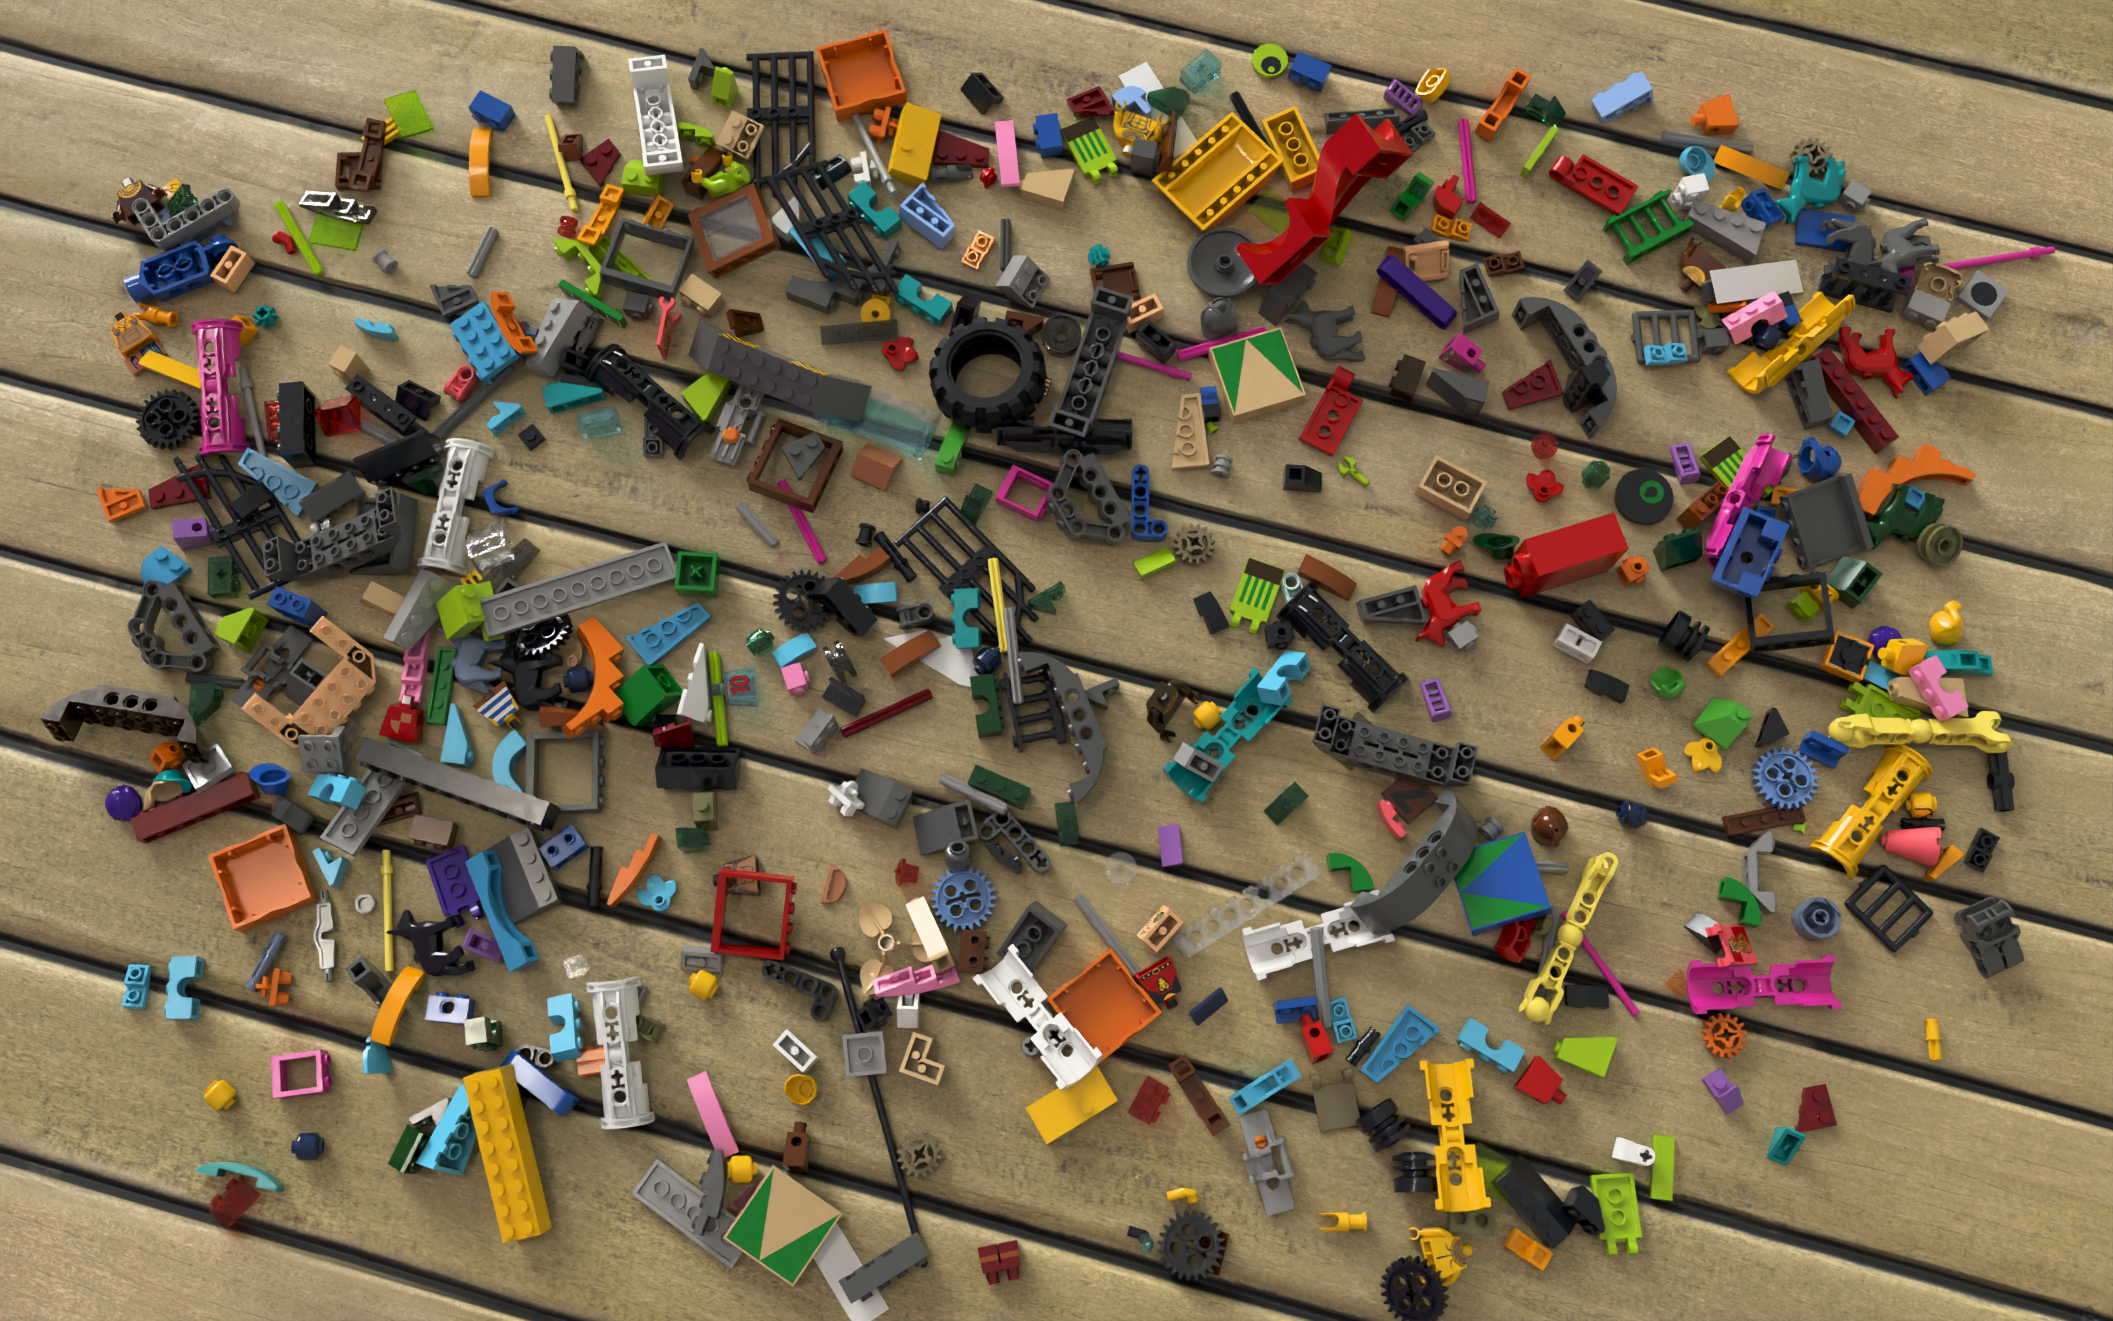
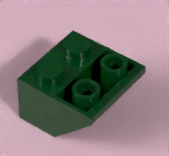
[1653,528,1703,571]
[1826,556,1883,609]
[388,1124,433,1174]

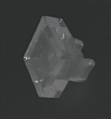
[563,952,591,981]

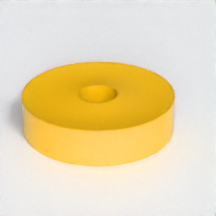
[861,299,891,329]

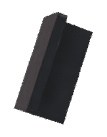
[961,72,1004,114]
[395,380,441,421]
[822,677,866,717]

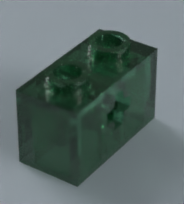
[207,556,241,600]

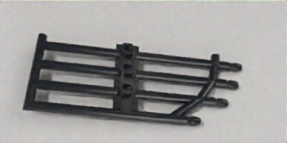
[746,51,816,198]
[765,160,899,295]
[173,453,301,600]
[894,495,1039,658]

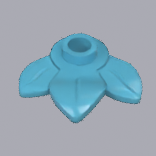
[637,875,677,912]

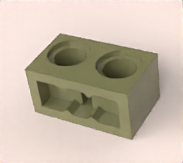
[1446,1209,1493,1236]

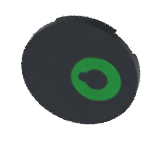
[1614,469,1673,525]

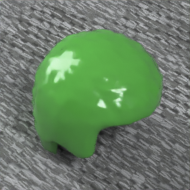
[1650,666,1686,699]

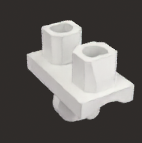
[851,151,880,188]
[828,781,865,816]

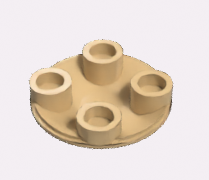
[545,635,582,673]

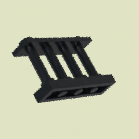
[1817,258,1912,313]
[345,374,430,437]
[1000,667,1066,753]

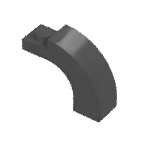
[345,956,409,1020]

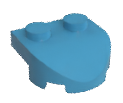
[141,546,192,592]

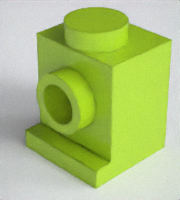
[1784,590,1821,623]

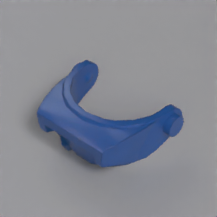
[482,480,519,516]

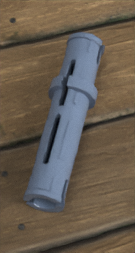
[245,931,288,992]

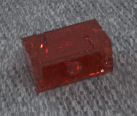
[1127,1076,1171,1125]

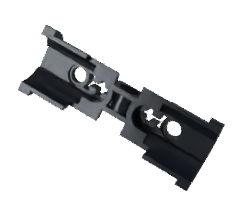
[585,344,715,460]
[997,416,1132,455]
[1276,582,1409,713]

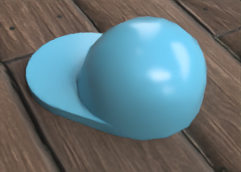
[1679,146,1716,182]

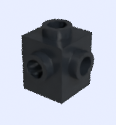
[1264,620,1295,650]
[855,997,893,1031]

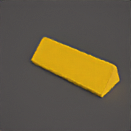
[138,350,201,391]

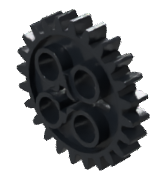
[136,389,201,450]
[773,569,834,633]
[509,614,573,660]
[1157,1210,1226,1282]
[1380,1255,1449,1321]

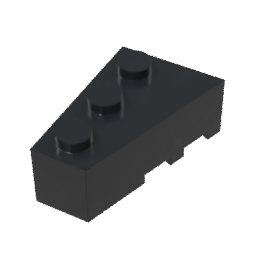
[808,577,877,636]

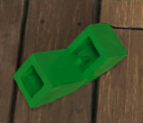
[1389,172,1434,221]
[1326,853,1374,893]
[1717,877,1761,928]

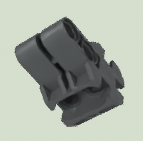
[1954,896,2024,978]

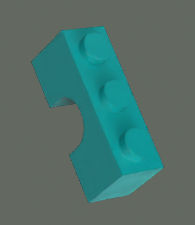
[848,181,902,240]
[894,274,953,328]
[951,588,982,649]

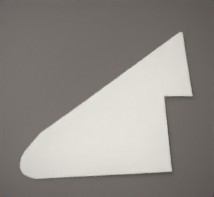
[884,630,979,687]

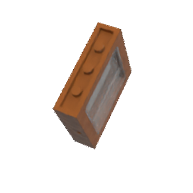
[688,183,781,278]

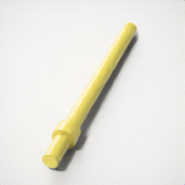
[545,114,579,212]
[381,850,394,972]

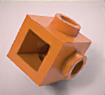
[1615,555,1650,587]
[149,740,186,773]

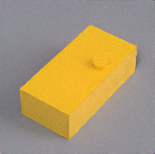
[887,102,942,188]
[1262,106,1320,192]
[1025,1066,1118,1145]

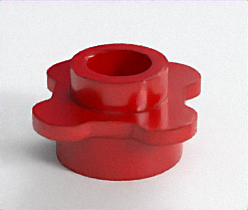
[980,167,998,189]

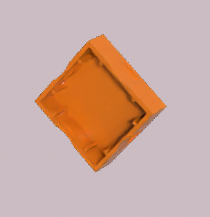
[816,29,907,122]
[208,824,319,933]
[1046,948,1162,1066]

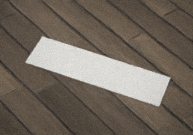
[1119,62,1197,158]
[1710,260,1803,304]
[813,1223,889,1321]

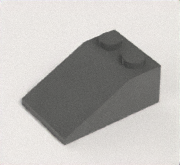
[1426,368,1490,416]
[855,769,915,830]
[997,901,1068,973]

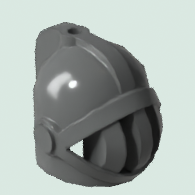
[1200,297,1238,340]

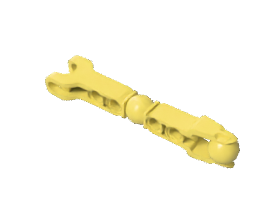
[1828,711,2012,753]
[1519,852,1618,1026]

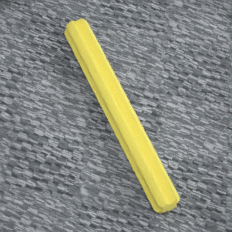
[988,558,1008,653]

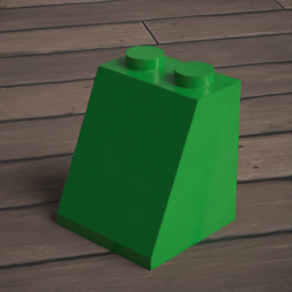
[615,665,683,726]

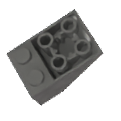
[913,800,980,856]

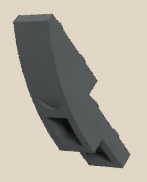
[691,1148,727,1236]

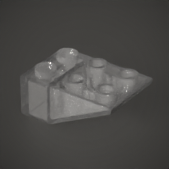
[466,517,515,573]

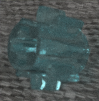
[1472,504,1497,530]

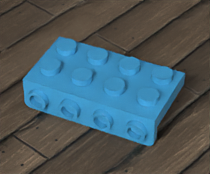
[450,301,520,385]

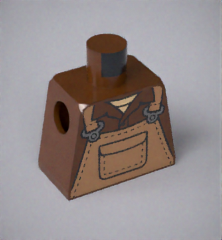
[713,855,761,896]
[782,1122,811,1173]

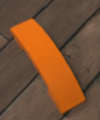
[491,291,539,354]

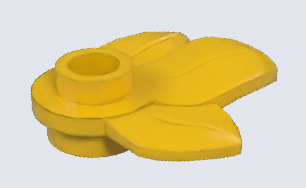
[1683,737,1722,773]

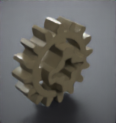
[1791,138,1833,178]
[1173,523,1215,566]
[896,1131,942,1178]

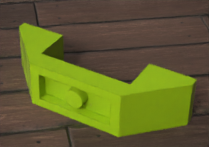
[553,238,605,301]

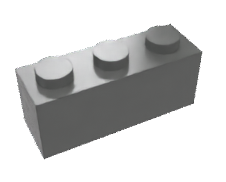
[299,470,364,522]

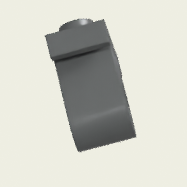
[271,796,315,834]

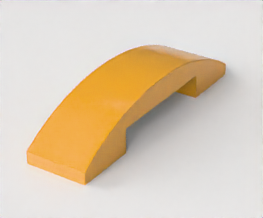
[469,128,493,197]
[1714,145,1790,190]
[577,184,624,246]
[370,966,426,1047]

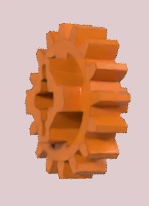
[1700,1013,1747,1058]

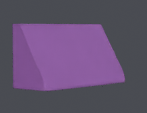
[1158,824,1183,867]

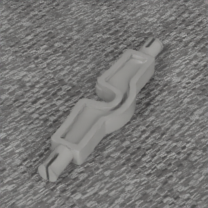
[313,890,337,982]

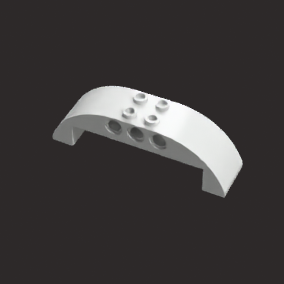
[628,55,684,176]

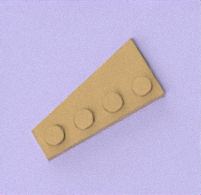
[1171,393,1210,471]

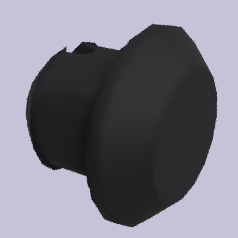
[916,497,930,515]

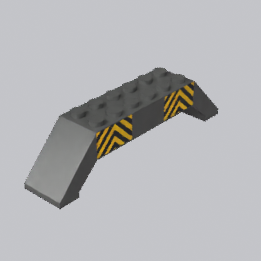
[689,319,872,422]

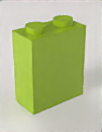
[436,584,485,639]

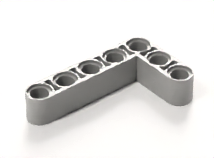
[132,188,240,250]

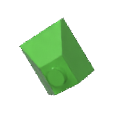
[1692,698,1754,751]

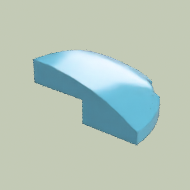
[363,1035,393,1075]

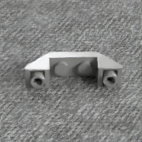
[1742,832,1777,915]

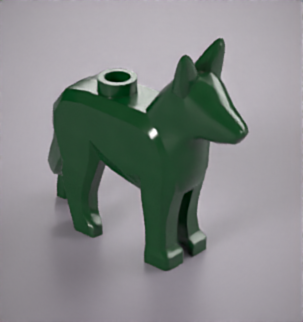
[1866,483,1945,550]

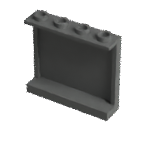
[1779,473,1874,570]

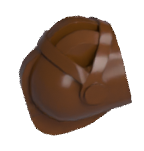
[1531,806,1569,848]

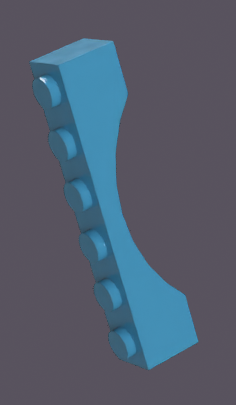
[465,850,540,972]

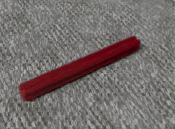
[841,689,933,738]

